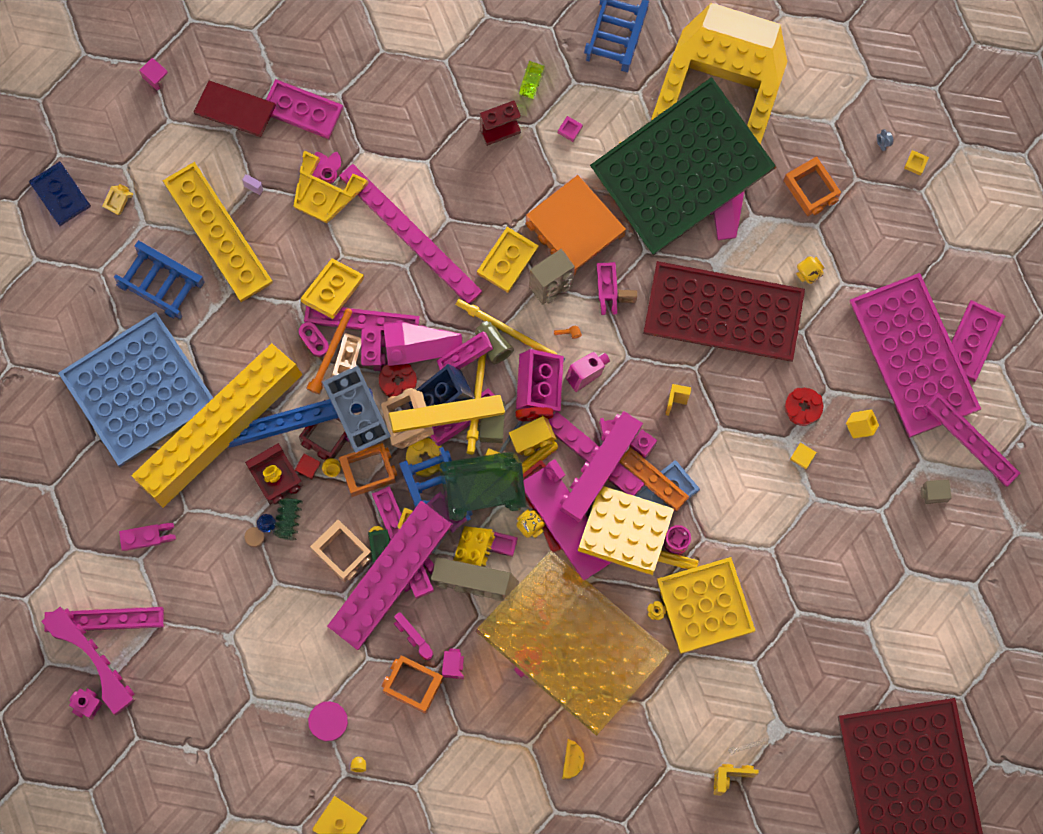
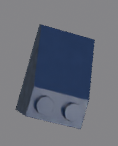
[408,364,475,409]

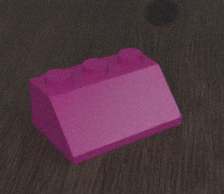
[516,349,564,412]

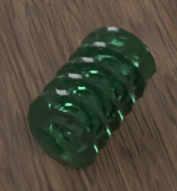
[273,498,303,541]

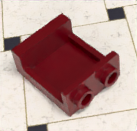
[480,100,521,146]
[245,443,303,505]

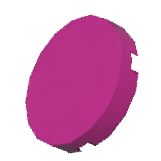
[308,701,348,742]

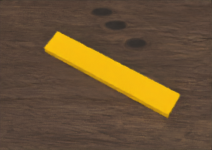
[388,395,505,433]

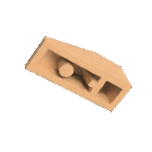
[331,333,361,377]

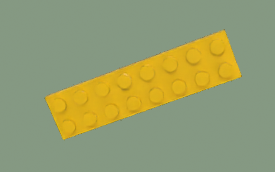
[162,162,273,302]

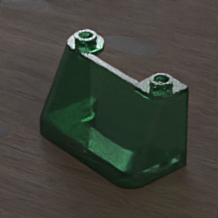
[439,452,526,521]

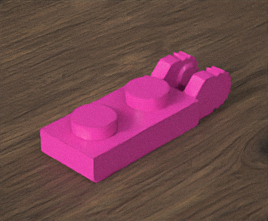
[596,262,618,315]
[119,523,176,551]
[394,612,433,661]

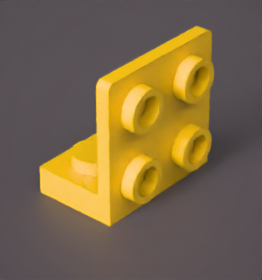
[713,764,759,796]

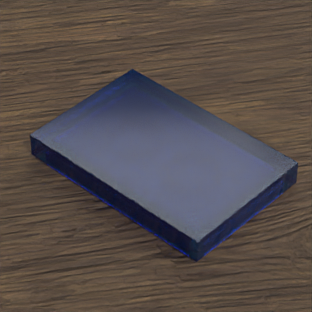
[29,161,91,227]

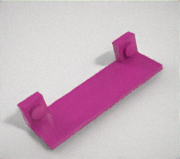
[519,459,612,581]

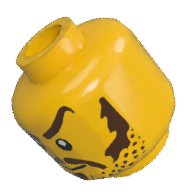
[796,256,825,284]
[516,509,545,538]

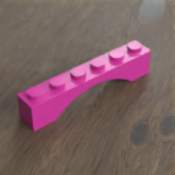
[41,606,135,715]

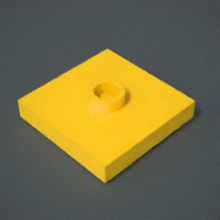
[312,796,368,834]

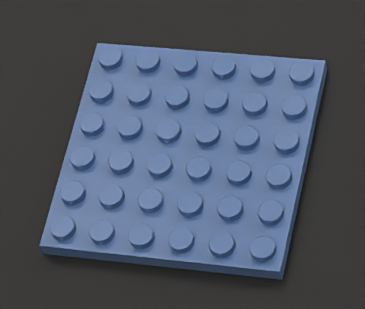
[58,312,213,467]

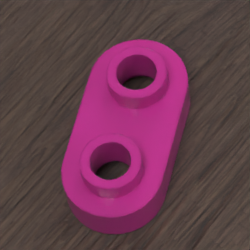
[299,322,329,357]

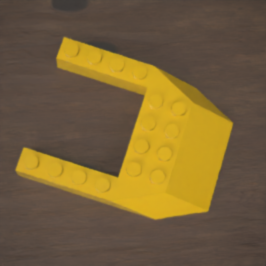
[651,3,788,144]

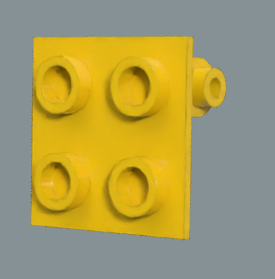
[453,526,495,567]

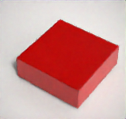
[295,453,321,480]

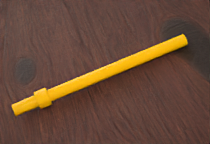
[455,299,558,355]
[466,353,487,455]

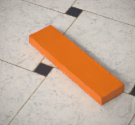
[619,447,689,512]

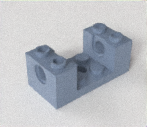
[322,365,391,453]

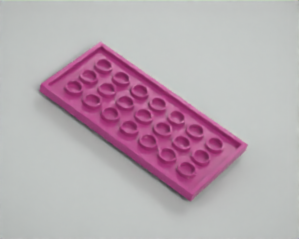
[849,273,981,438]

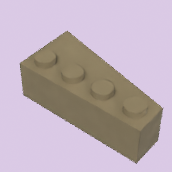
[431,557,519,604]

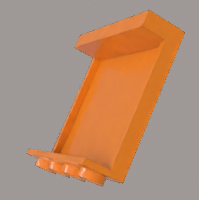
[525,175,626,275]

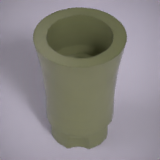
[475,321,514,364]

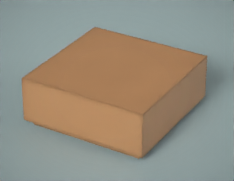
[617,290,638,303]

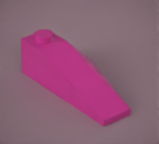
[713,191,744,240]
[384,322,462,366]

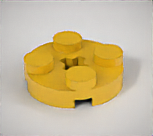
[406,438,444,477]

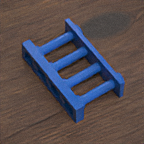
[584,0,649,73]
[114,240,205,320]
[399,447,473,522]

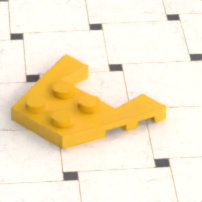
[293,150,369,224]

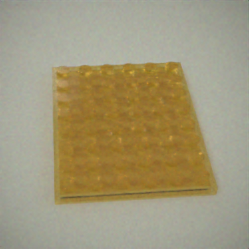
[475,550,670,736]

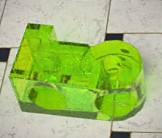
[519,61,545,99]

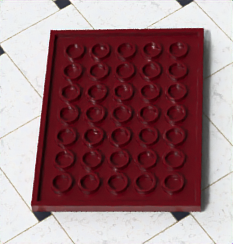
[838,698,983,834]

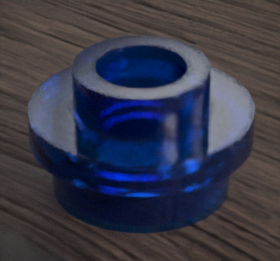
[257,514,276,532]

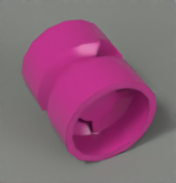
[664,525,691,555]

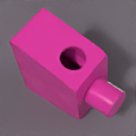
[565,352,610,392]

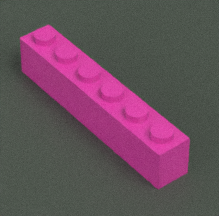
[559,411,643,523]

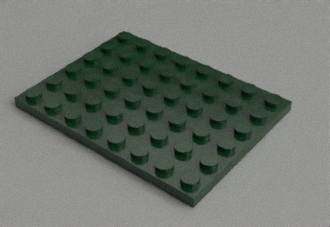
[590,77,777,256]

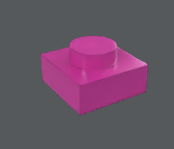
[557,116,583,142]

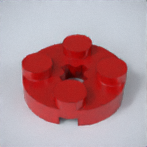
[379,364,417,398]
[784,387,824,426]

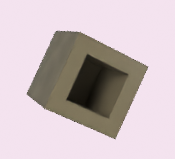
[920,479,952,504]

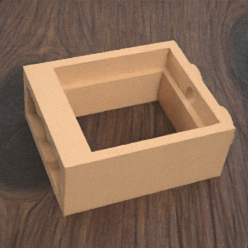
[381,388,434,449]
[310,520,372,583]

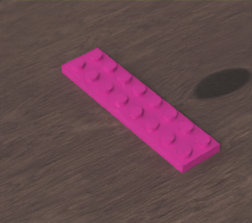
[327,501,453,650]

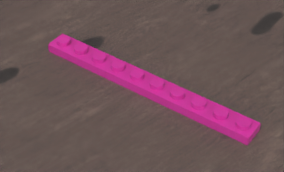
[339,164,482,304]

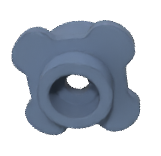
[877,129,893,151]

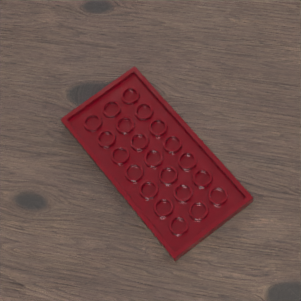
[643,261,805,362]

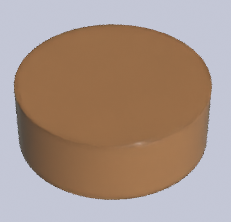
[244,527,265,548]

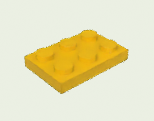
[477,227,539,293]
[301,258,364,319]

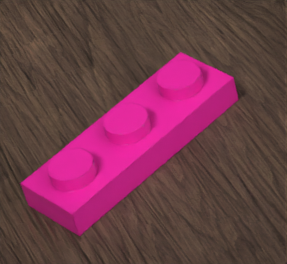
[437,331,493,370]

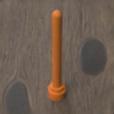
[306,308,352,395]

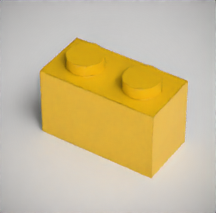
[509,416,557,456]

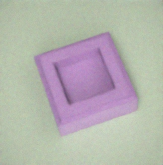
[242,174,263,195]

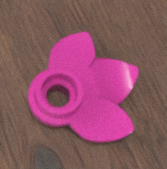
[312,152,341,184]

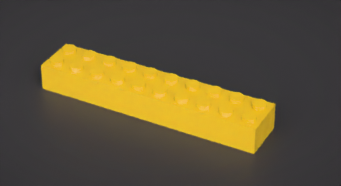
[131,343,302,508]

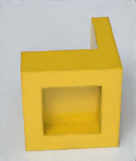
[846,409,879,439]

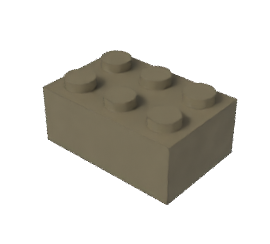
[529,249,575,305]

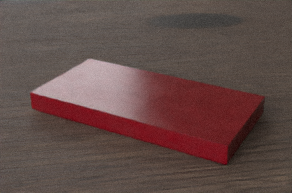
[194,80,276,137]

